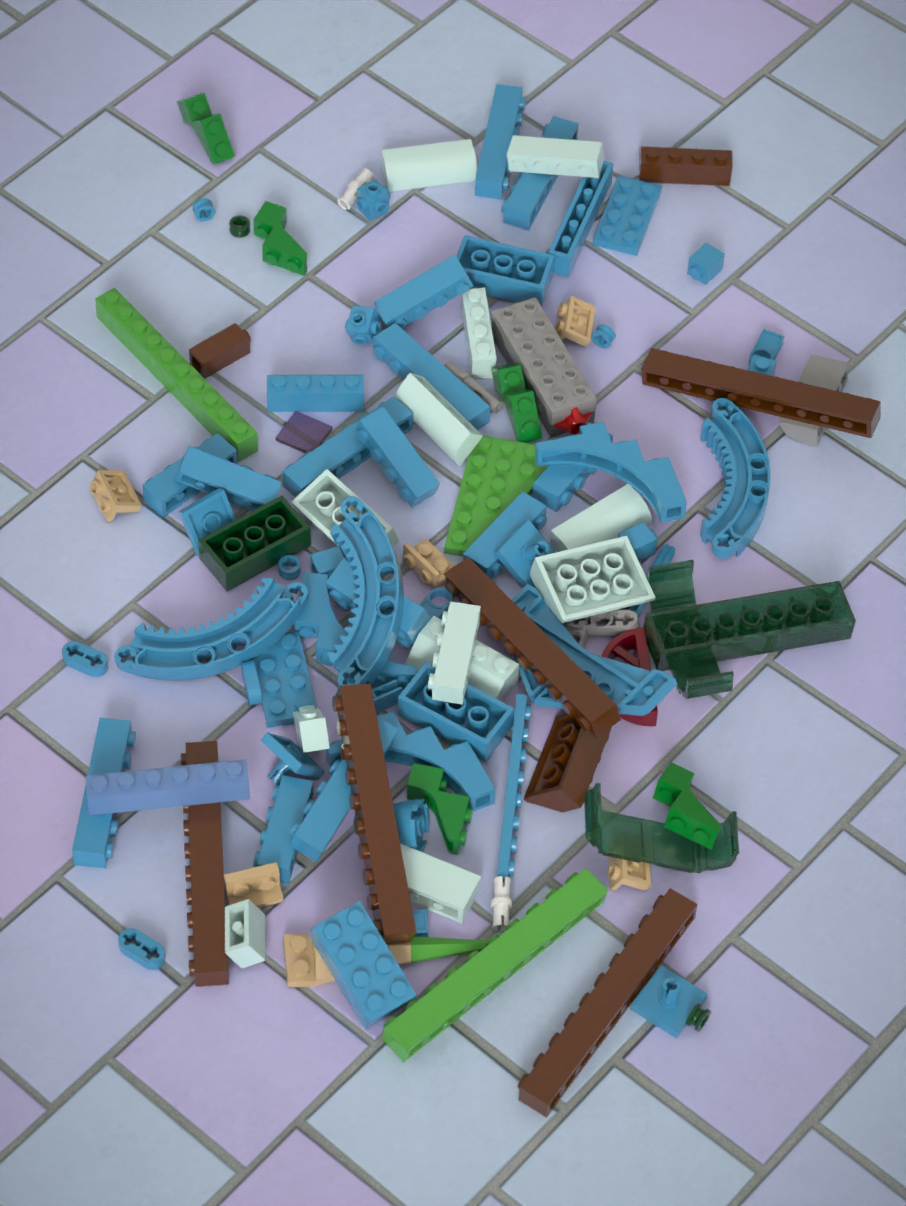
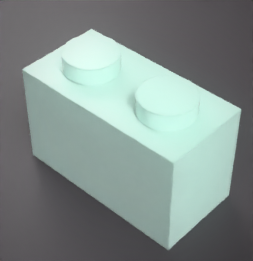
[293,705,330,753]
[225,899,266,968]

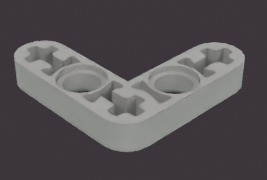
[564,610,640,649]

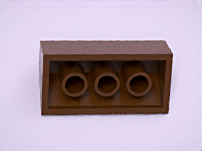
[639,146,733,186]
[523,714,612,813]

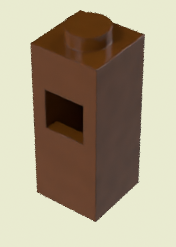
[189,323,251,379]

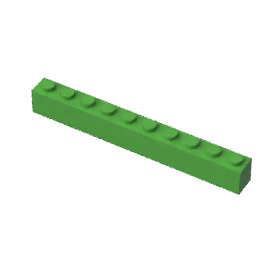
[95,287,258,463]
[382,868,608,1063]

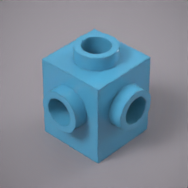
[356,179,390,221]
[345,306,382,345]

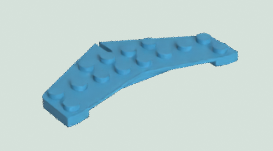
[512,584,677,716]

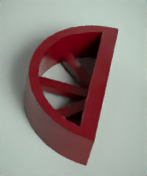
[601,627,658,726]

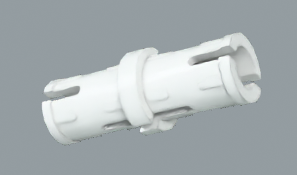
[337,169,374,210]
[491,876,512,932]

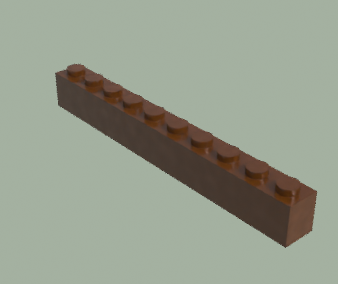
[641,348,881,438]
[444,557,621,738]
[332,684,416,945]
[181,741,229,987]
[517,888,698,1118]

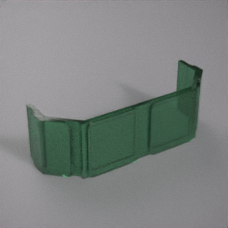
[647,560,734,699]
[584,783,739,873]

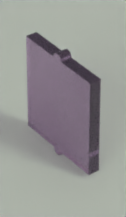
[276,411,333,454]

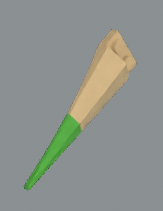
[283,934,488,987]

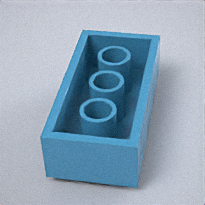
[457,235,555,307]
[326,558,431,649]
[398,662,514,762]
[308,901,417,1030]

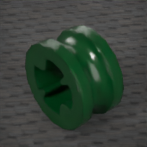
[229,215,250,238]
[686,1003,711,1032]

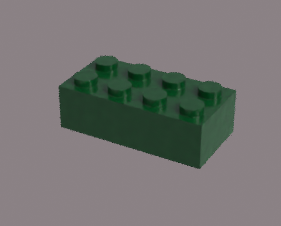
[198,495,311,591]

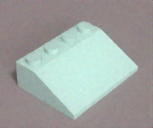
[529,536,656,623]

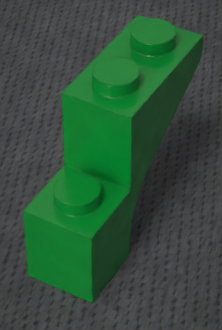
[177,93,235,164]
[253,201,307,276]
[491,363,542,443]
[653,762,721,850]
[407,763,473,855]

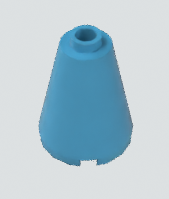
[353,799,429,852]

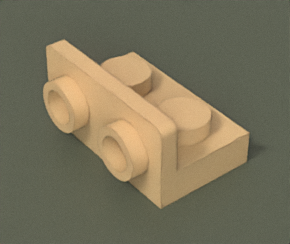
[554,295,596,347]
[90,470,142,522]
[402,539,455,589]
[607,832,651,891]
[224,862,284,908]

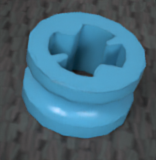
[192,198,215,221]
[591,324,616,348]
[278,555,301,581]

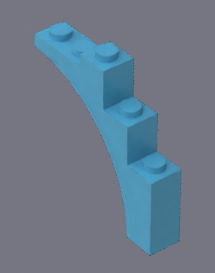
[534,422,687,523]
[295,572,417,690]
[326,712,495,812]

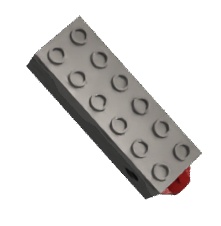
[491,297,596,438]

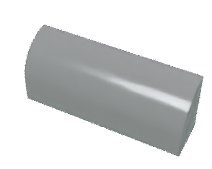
[780,354,848,446]

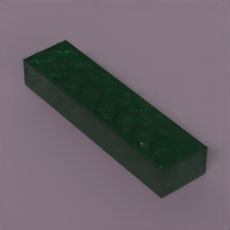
[643,581,856,671]

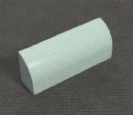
[381,139,477,192]
[395,373,483,466]
[550,484,652,552]
[400,843,481,924]

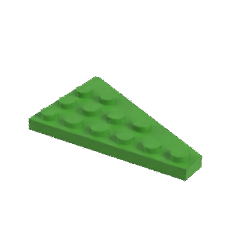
[444,435,549,556]

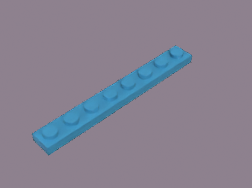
[497,694,531,882]

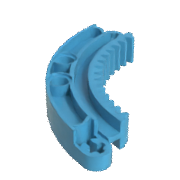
[700,398,770,559]
[328,496,404,686]
[114,577,309,681]

